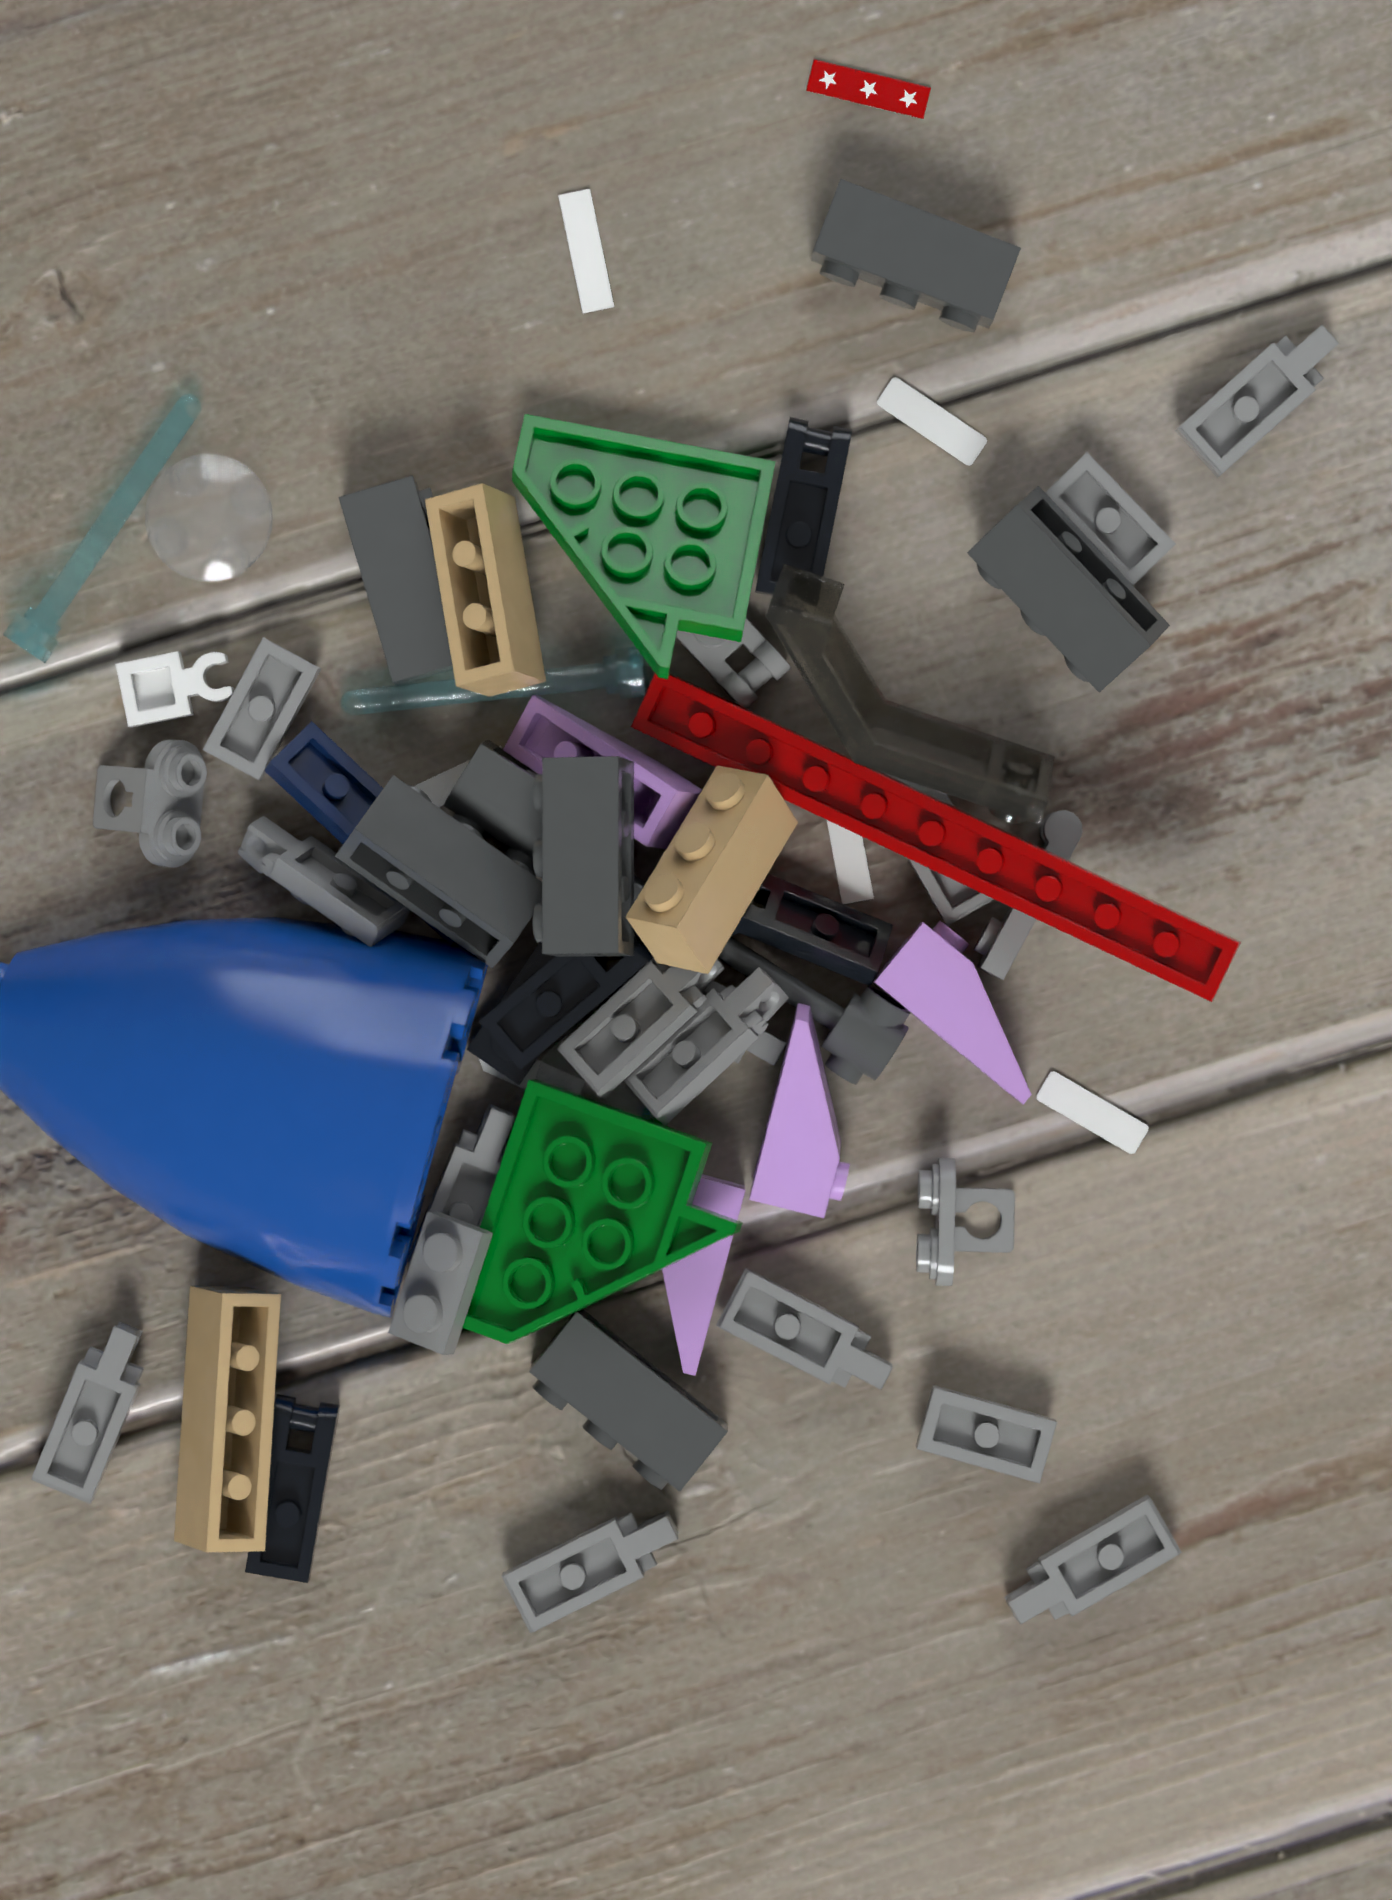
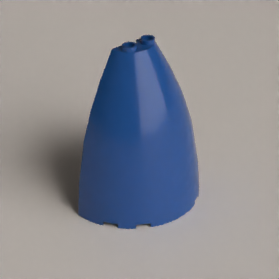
[0,917,488,1318]

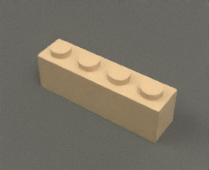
[174,1286,281,1552]

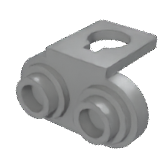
[93,739,207,868]
[916,1158,1015,1286]

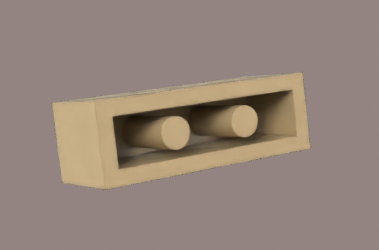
[425,483,546,697]
[626,766,798,974]

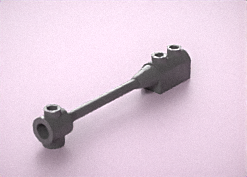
[444,740,910,1085]

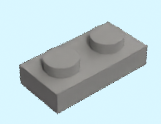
[1045,452,1176,585]
[203,637,321,781]
[388,1211,493,1355]
[916,1385,1057,1483]

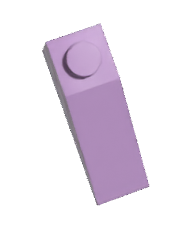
[503,695,702,849]
[873,921,1032,1104]
[749,1003,850,1218]
[662,1174,746,1376]

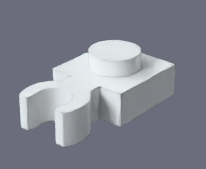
[115,651,234,728]

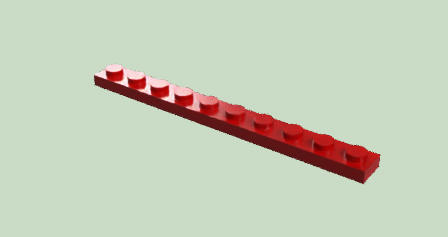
[631,673,1241,1002]

